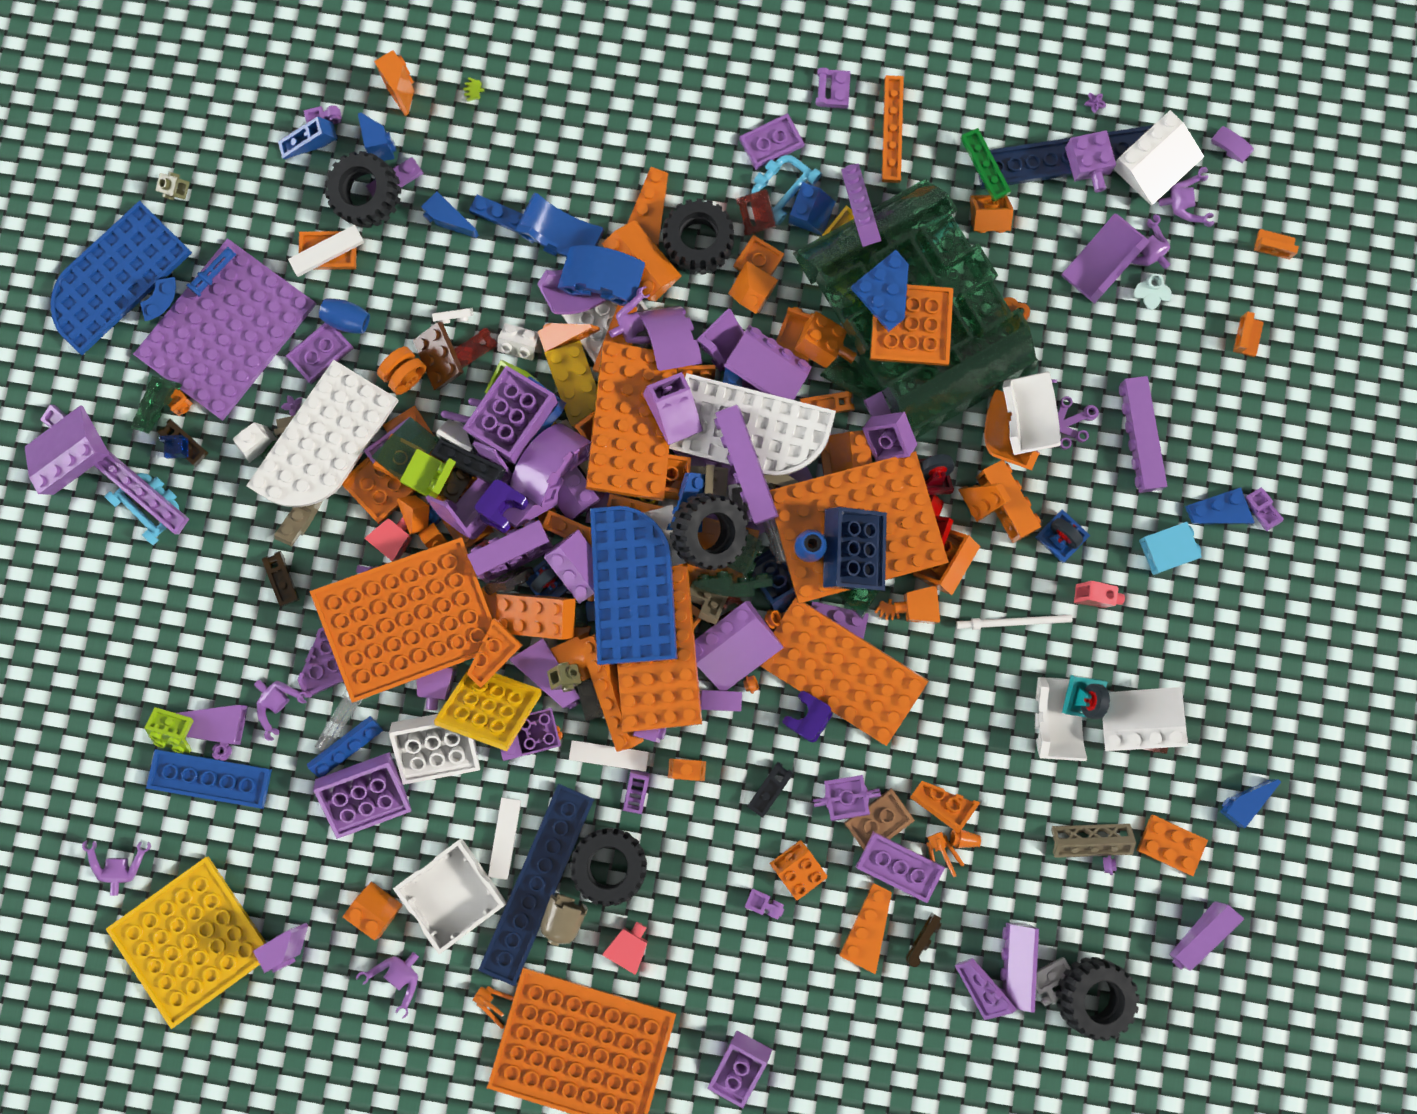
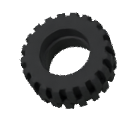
[325,151,401,228]
[663,198,734,275]
[670,493,749,570]
[570,828,647,907]
[1056,957,1140,1041]

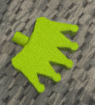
[463,77,485,102]

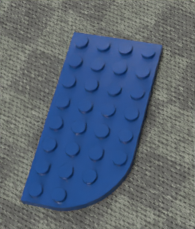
[51,201,192,355]
[590,506,677,665]

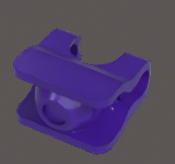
[475,479,529,533]
[782,691,833,742]

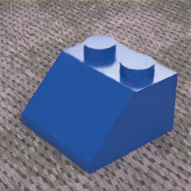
[358,113,396,161]
[788,182,836,236]

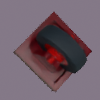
[919,454,955,495]

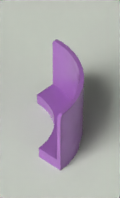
[1061,213,1150,304]
[537,270,607,315]
[638,306,702,371]
[697,308,744,372]
[510,423,591,507]

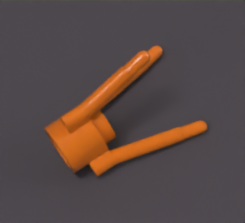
[926,832,964,877]
[473,986,514,1029]

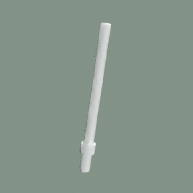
[956,615,1072,630]

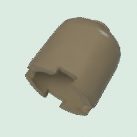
[540,894,588,946]

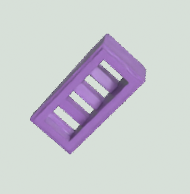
[623,770,650,814]

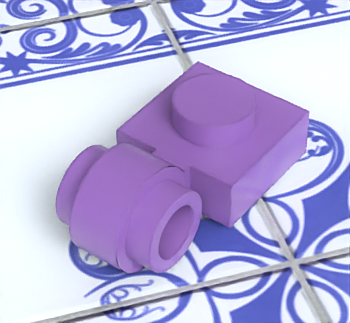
[304,105,342,124]
[745,888,784,920]

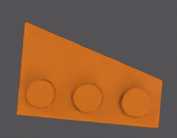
[958,483,1011,522]
[467,618,523,688]
[910,781,980,833]

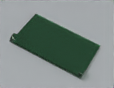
[372,417,440,480]

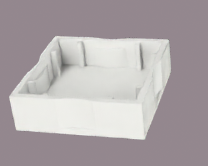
[393,839,507,954]

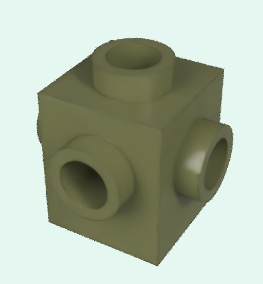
[155,172,190,200]
[547,662,581,692]

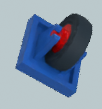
[1035,509,1090,563]
[522,560,569,597]

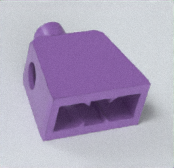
[416,668,456,711]

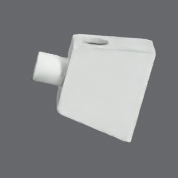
[233,422,277,463]

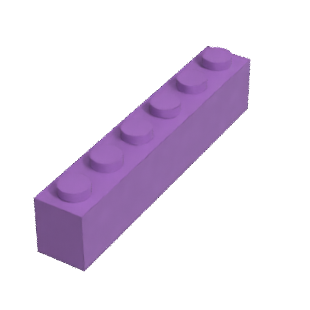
[841,163,881,247]
[1119,376,1168,493]
[714,405,779,525]

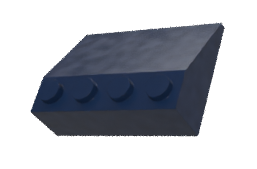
[823,507,887,591]
[747,543,796,614]

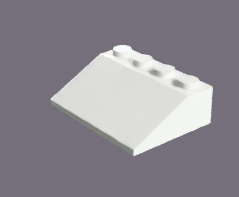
[1114,110,1204,206]
[1102,687,1188,751]
[389,714,480,785]

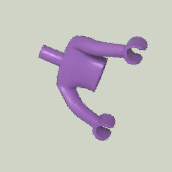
[1159,167,1214,227]
[1131,214,1171,269]
[609,286,651,344]
[254,680,312,741]
[82,840,151,896]
[356,952,419,1019]

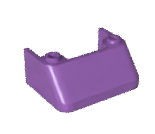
[426,441,513,539]

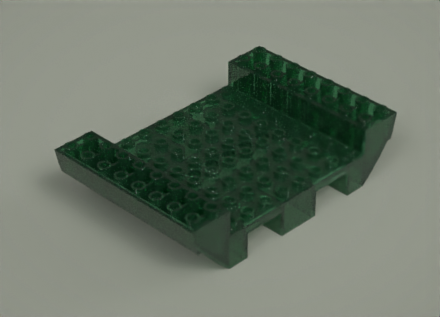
[793,179,1038,439]

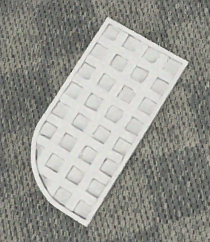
[246,360,399,507]
[669,373,836,476]

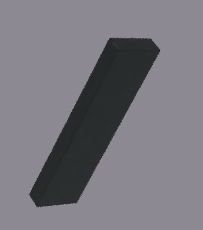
[431,438,506,484]

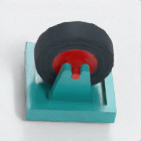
[1062,675,1110,719]

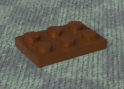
[413,322,464,390]

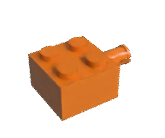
[794,311,857,368]

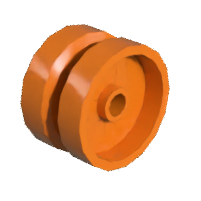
[377,346,427,395]

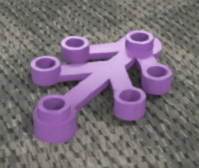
[1058,396,1099,450]

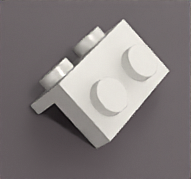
[497,323,540,361]

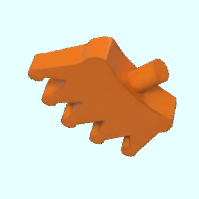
[874,599,900,620]

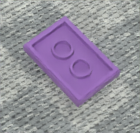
[739,113,805,170]
[286,323,354,384]

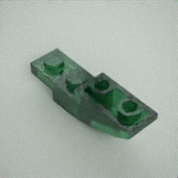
[693,571,774,597]

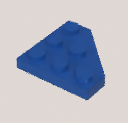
[851,250,909,332]

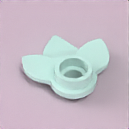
[1134,274,1172,310]

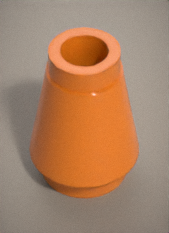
[950,830,981,848]

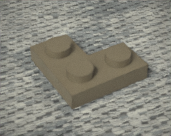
[690,582,728,625]

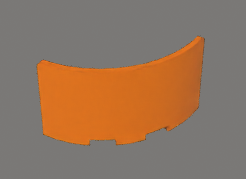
[984,389,1040,470]

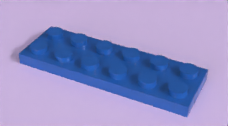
[146,749,272,809]

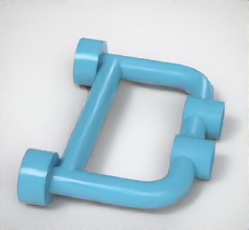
[751,155,822,225]
[104,473,180,545]

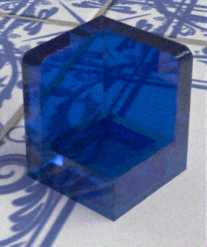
[159,435,188,459]

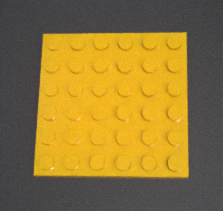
[106,856,266,1029]

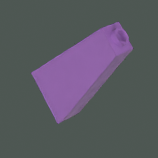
[510,638,581,710]
[177,705,248,745]
[1169,901,1244,971]

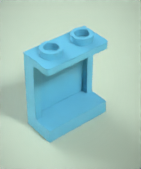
[1139,522,1202,575]

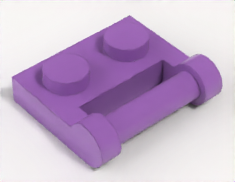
[816,68,850,109]

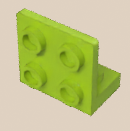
[400,449,456,498]
[144,707,194,754]

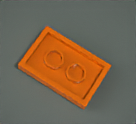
[299,231,357,270]
[1136,815,1208,876]

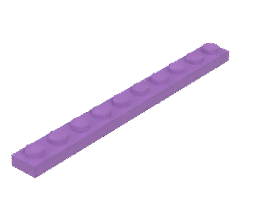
[40,404,189,534]

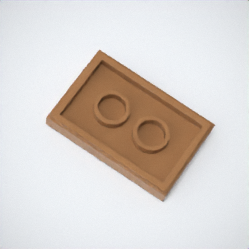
[844,788,915,850]

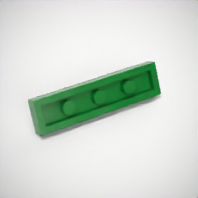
[960,128,1011,202]

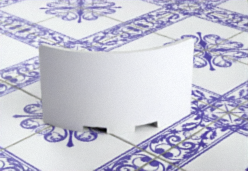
[1003,371,1061,455]
[1035,677,1087,761]

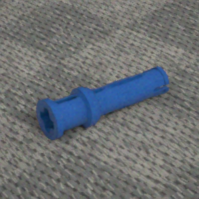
[186,246,236,297]

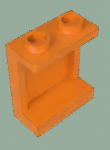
[776,307,814,362]

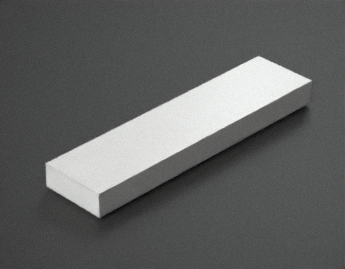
[288,225,365,277]
[569,741,649,772]
[488,797,522,880]

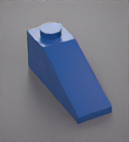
[278,116,338,159]
[421,192,479,238]
[1220,779,1281,828]

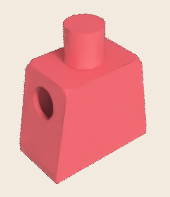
[364,517,412,562]
[1074,581,1125,608]
[603,922,648,975]

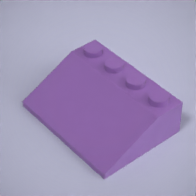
[724,325,812,400]
[462,366,558,465]
[25,405,110,495]
[467,520,553,583]
[695,601,784,691]
[313,752,411,839]

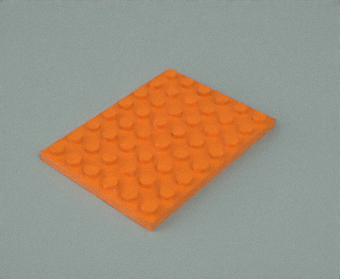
[769,451,949,604]
[310,537,493,703]
[487,967,677,1114]

